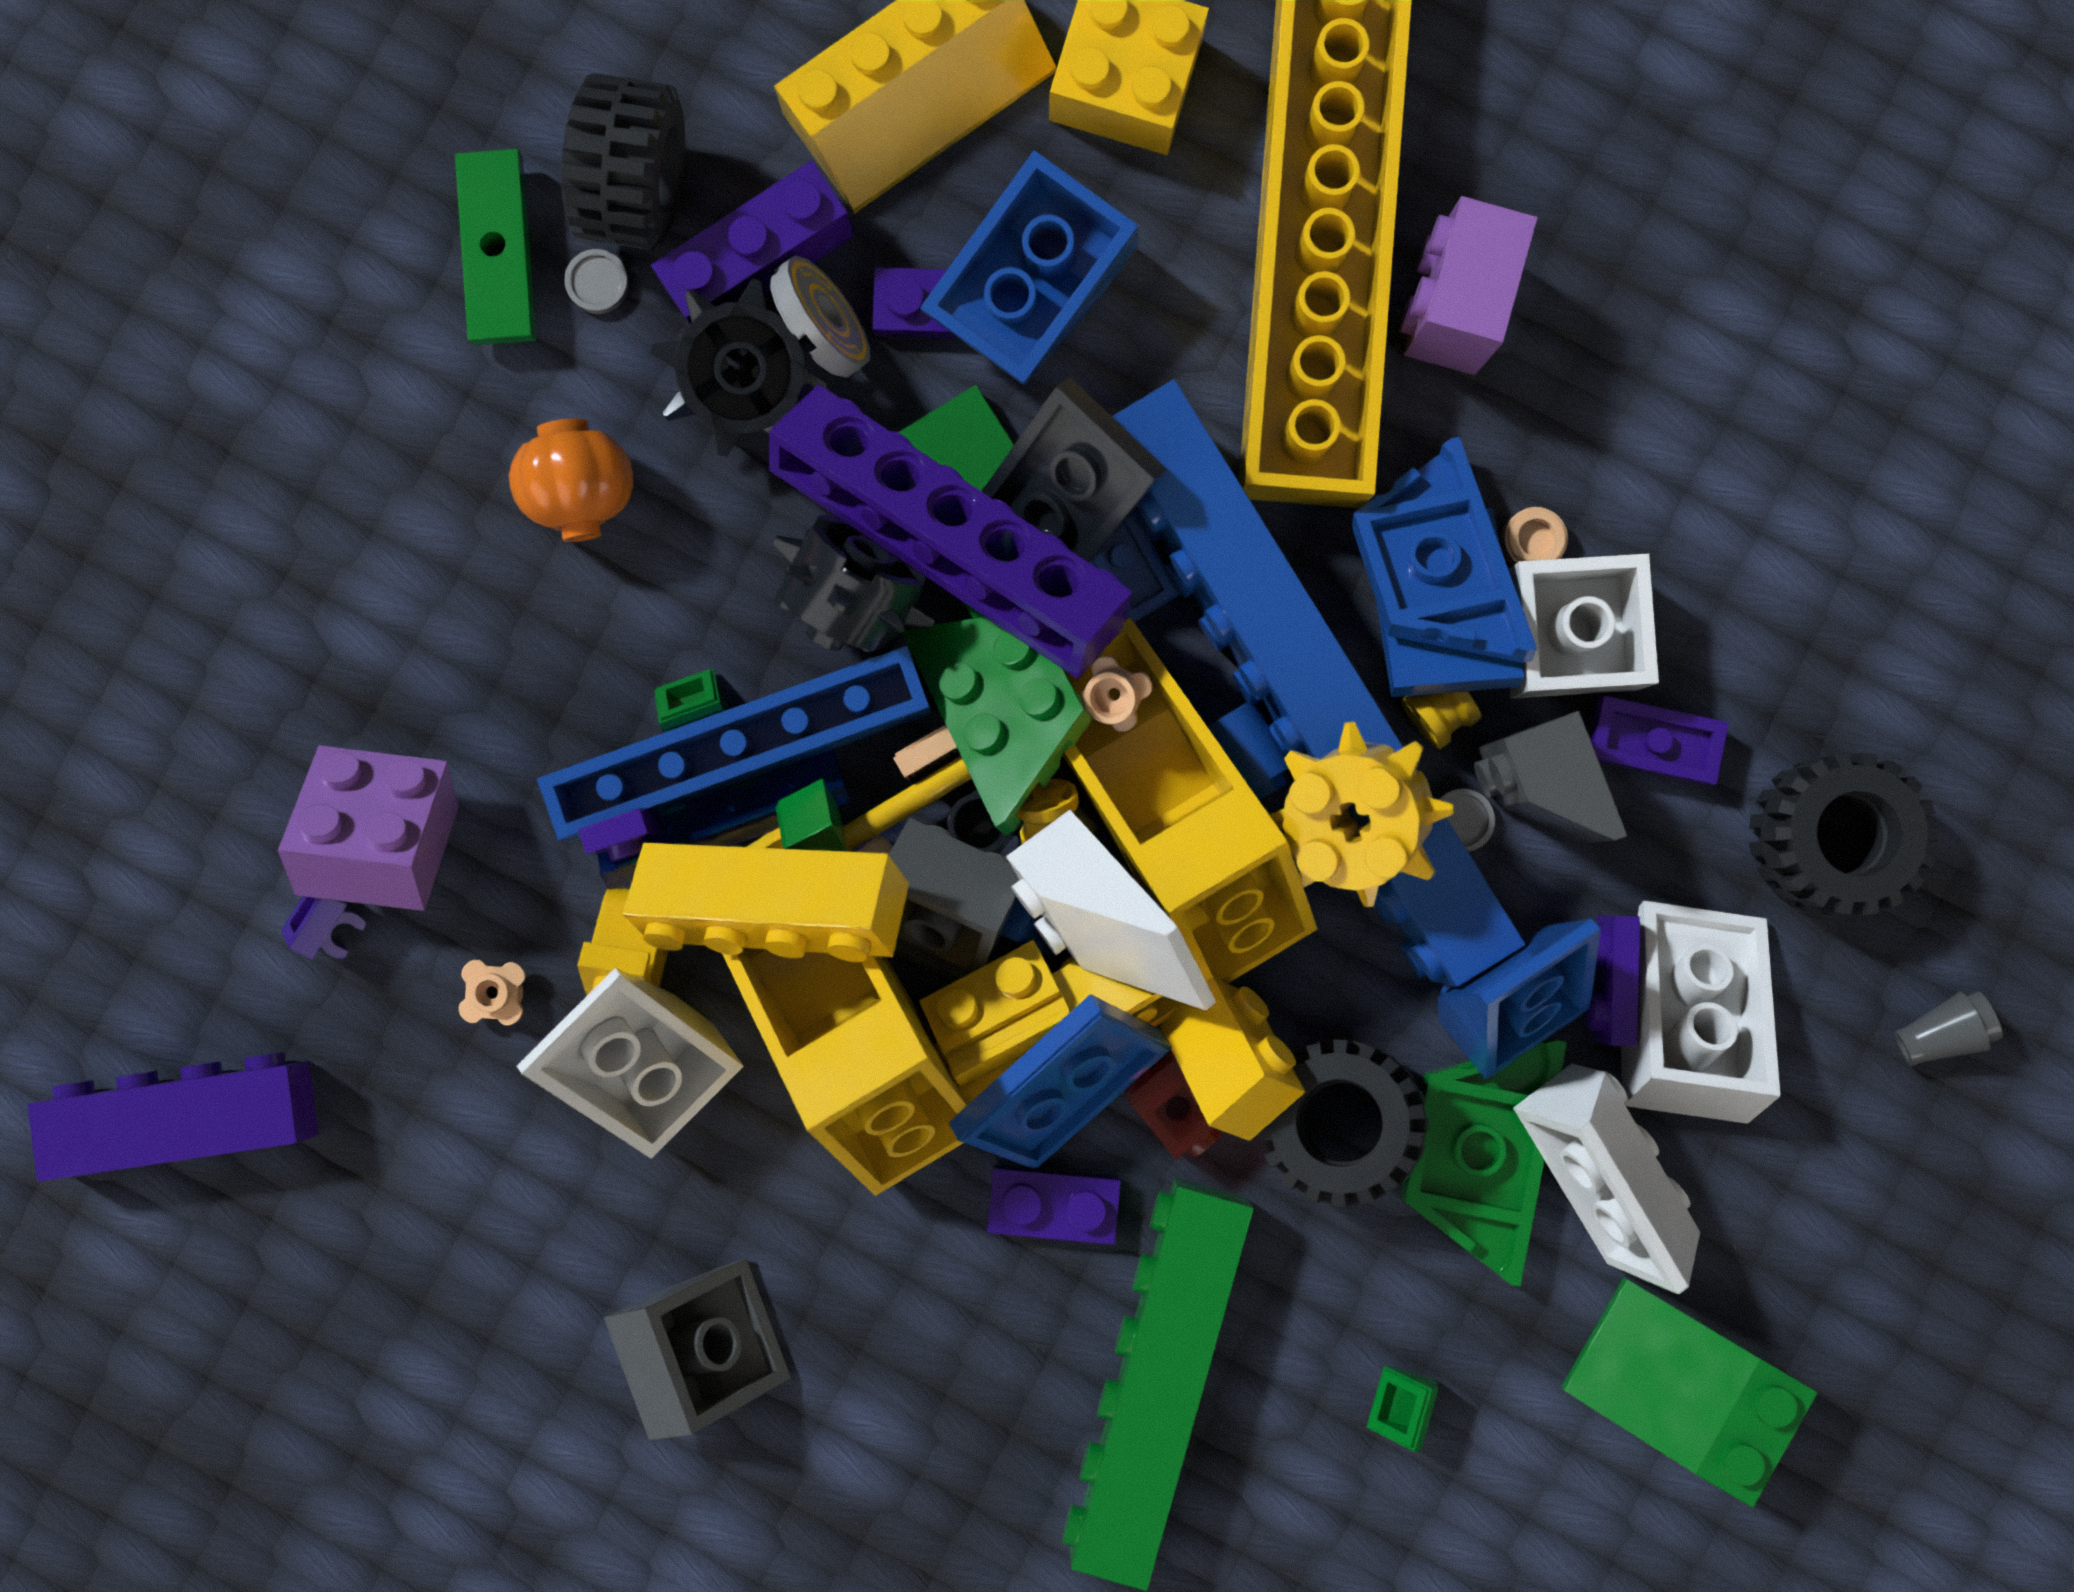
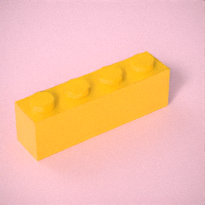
[622,843,909,962]

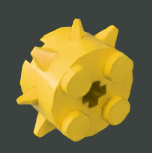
[1269,722,1454,907]

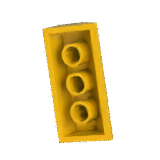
[774,0,1056,214]

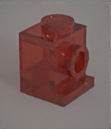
[1124,1052,1222,1160]

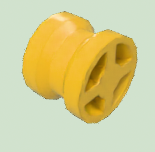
[1401,691,1481,750]
[1016,779,1083,844]

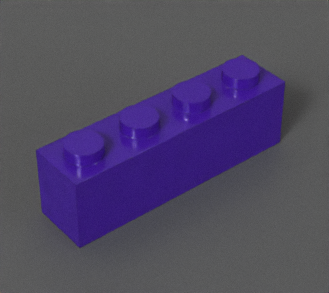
[27,1052,319,1182]

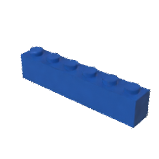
[537,646,933,842]

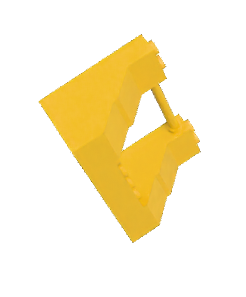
[722,617,1318,1196]

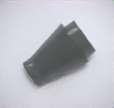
[1894,991,2003,1067]

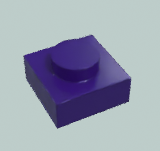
[578,808,665,862]

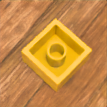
[1049,0,1209,156]

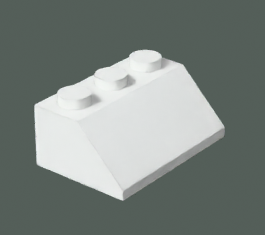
[1513,1063,1700,1295]

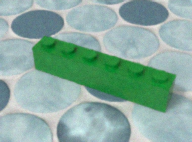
[1062,1178,1254,1591]

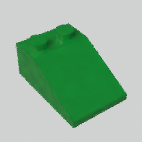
[1561,1277,1818,1508]

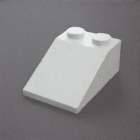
[1006,810,1216,1010]
[1621,901,1780,1124]
[517,968,744,1159]

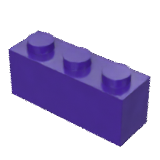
[651,160,854,325]

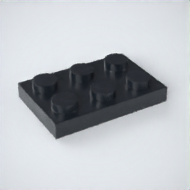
[981,377,1167,597]

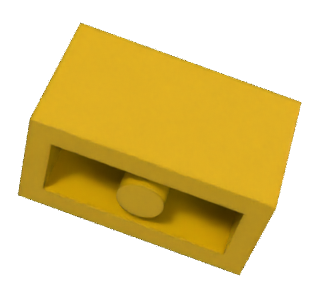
[1160,977,1305,1141]

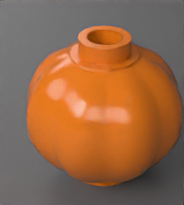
[508,418,634,542]

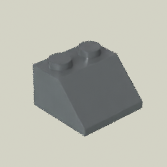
[1474,711,1627,844]
[889,817,1020,982]
[604,1258,791,1440]

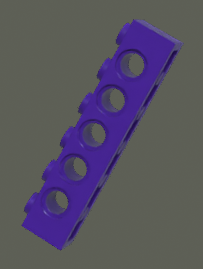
[769,384,1133,679]

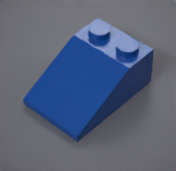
[920,150,1139,386]
[1438,919,1601,1079]

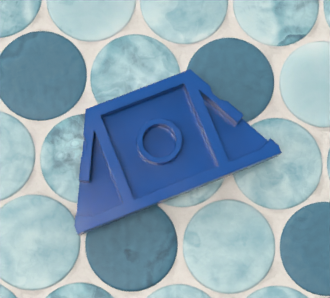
[1351,437,1537,663]

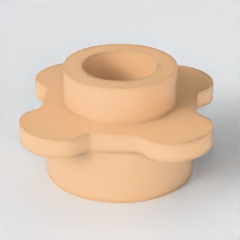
[1079,655,1152,732]
[459,960,526,1025]

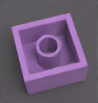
[1399,196,1538,375]
[278,745,459,911]

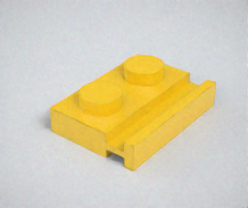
[919,939,1071,1087]

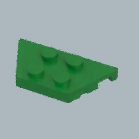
[902,617,1093,835]
[1401,1038,1567,1287]

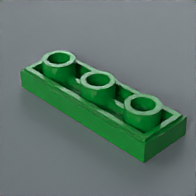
[455,149,536,346]

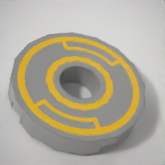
[770,255,870,378]

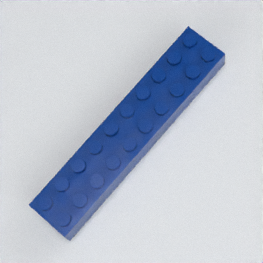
[1112,379,1526,987]

